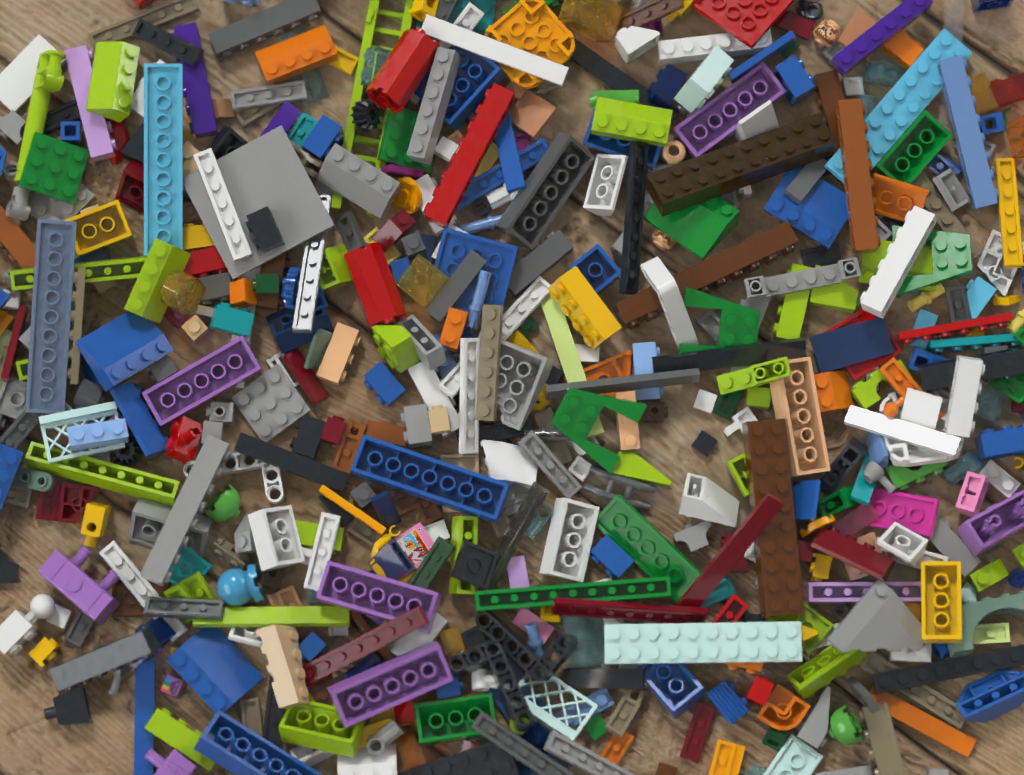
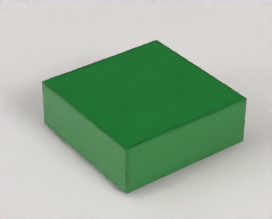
[584,714,608,741]

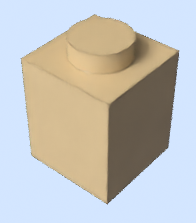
[181,314,210,344]
[428,405,451,435]

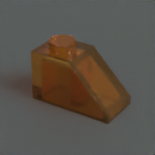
[395,727,424,770]

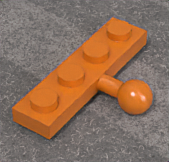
[878,357,944,422]

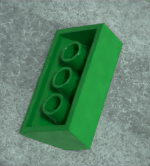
[872,110,953,184]
[414,693,496,747]

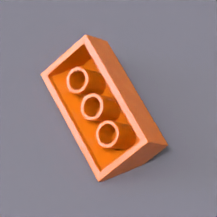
[255,25,339,85]

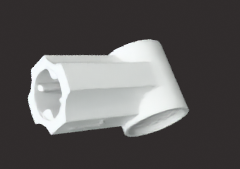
[485,183,519,210]
[472,669,510,692]

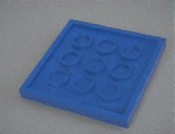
[425,228,519,317]

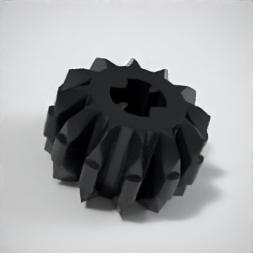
[350,99,382,132]
[110,435,142,468]

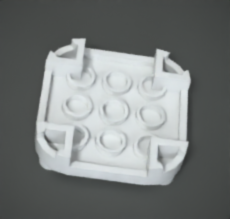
[879,388,964,467]

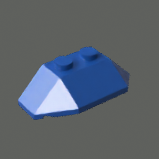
[956,670,1024,723]

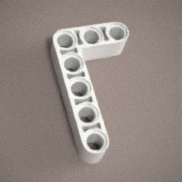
[640,256,699,350]
[183,453,285,504]

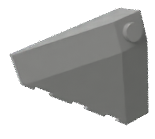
[478,331,555,431]
[827,579,925,653]

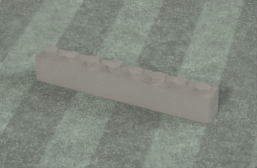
[140,434,232,587]

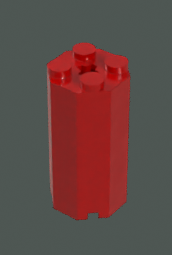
[366,28,440,114]
[344,242,407,331]

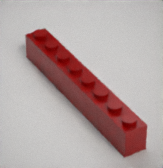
[423,83,515,228]

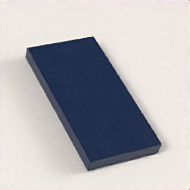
[809,317,894,373]

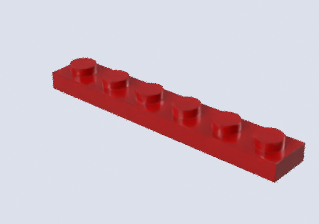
[896,312,1013,345]

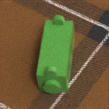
[590,90,640,110]

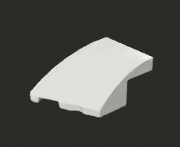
[977,229,1024,296]
[480,440,538,489]

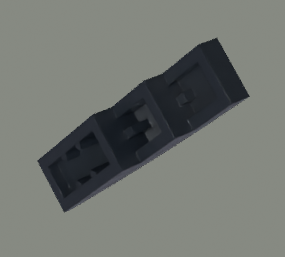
[564,669,645,689]

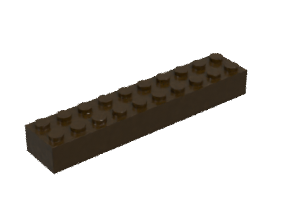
[646,113,836,217]

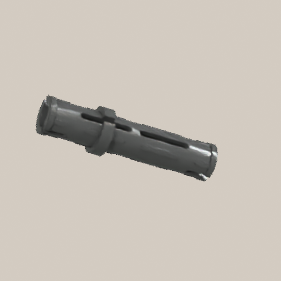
[524,427,572,443]

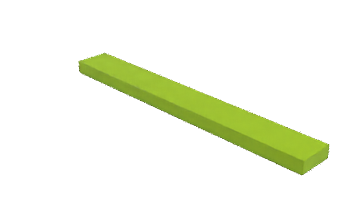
[193,606,350,628]

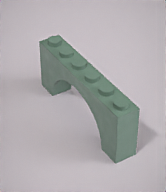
[947,590,1024,658]

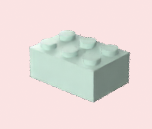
[674,46,734,113]

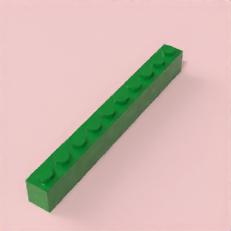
[475,576,671,613]

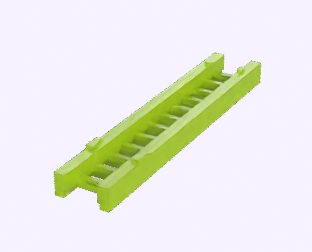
[331,0,414,219]

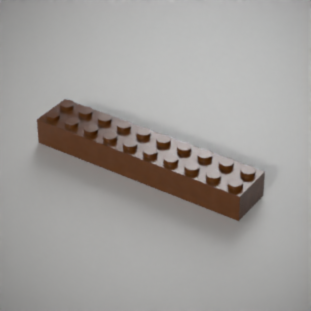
[614,221,798,330]
[742,418,805,617]

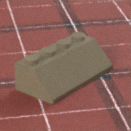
[859,701,906,775]

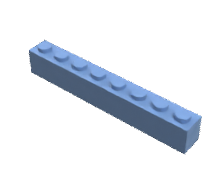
[936,55,999,209]

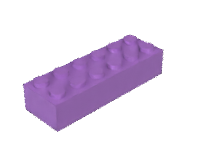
[672,61,787,158]
[142,335,264,428]
[316,561,442,634]
[327,641,453,728]

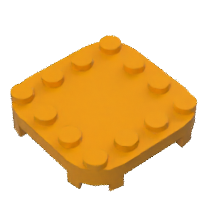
[485,0,575,90]

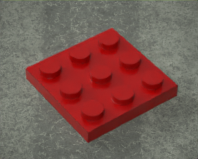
[824,309,903,382]

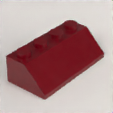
[811,526,896,582]

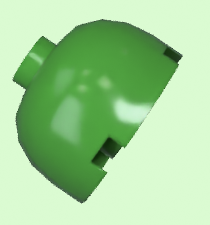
[204,483,241,522]
[828,704,865,745]

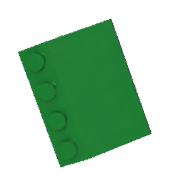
[643,197,740,260]

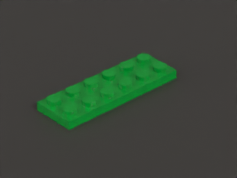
[596,494,702,602]

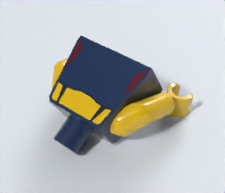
[368,525,420,584]

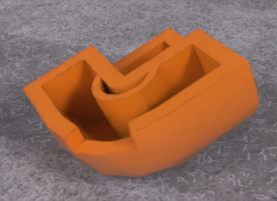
[757,683,811,730]

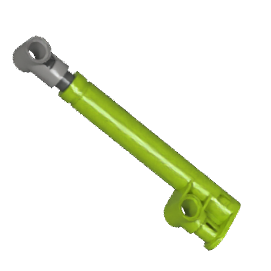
[5,50,66,221]

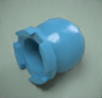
[216,564,264,606]

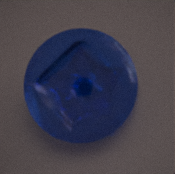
[1008,568,1024,588]

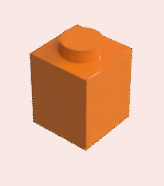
[229,277,257,308]

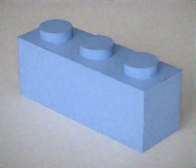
[632,342,663,403]
[67,418,129,451]

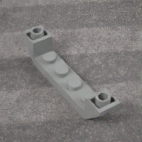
[744,257,861,298]

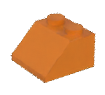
[814,371,854,415]

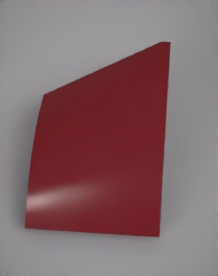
[35,480,100,524]

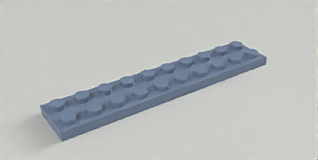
[25,219,77,414]

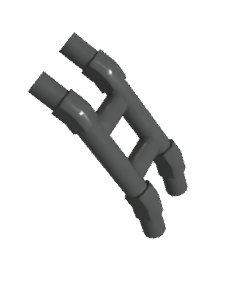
[583,465,657,511]

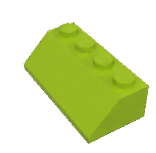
[86,41,140,123]
[591,97,673,148]
[124,238,191,323]
[858,240,935,291]
[786,645,867,700]
[279,701,365,758]

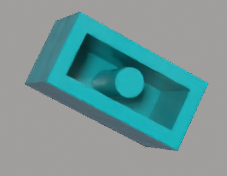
[209,302,255,338]

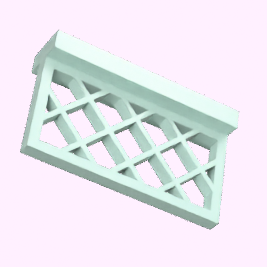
[39,401,125,464]
[511,667,598,742]

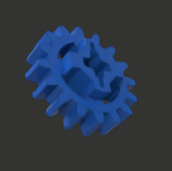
[281,267,301,309]

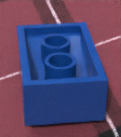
[792,480,821,525]
[638,664,705,719]

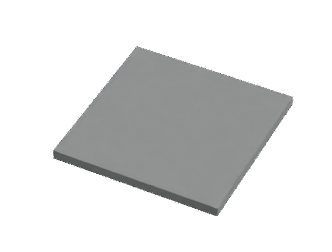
[183,125,335,280]

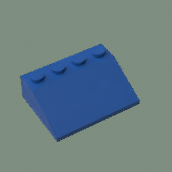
[414,45,507,131]
[763,167,848,250]
[75,311,174,392]
[166,627,264,714]

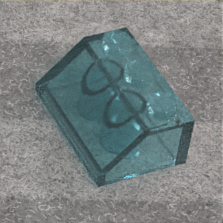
[561,615,605,669]

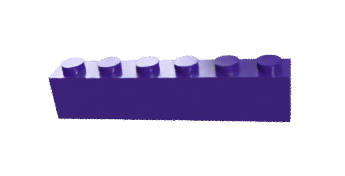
[831,0,933,77]
[171,22,219,139]

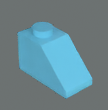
[965,276,997,319]

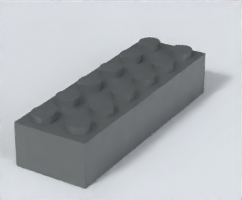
[496,132,596,250]

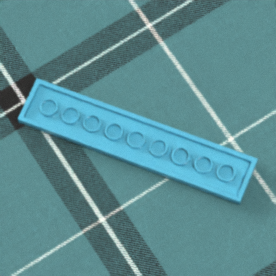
[824,28,973,183]
[144,63,183,256]

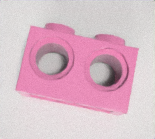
[955,471,989,517]

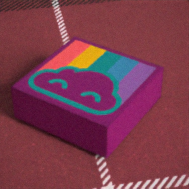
[159,673,185,699]

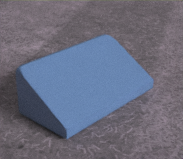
[865,432,889,468]

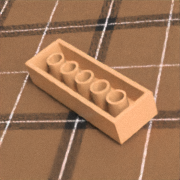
[769,357,831,477]

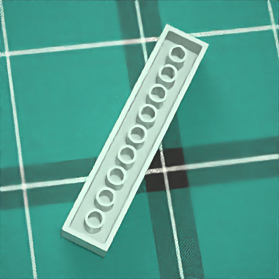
[604,622,802,665]

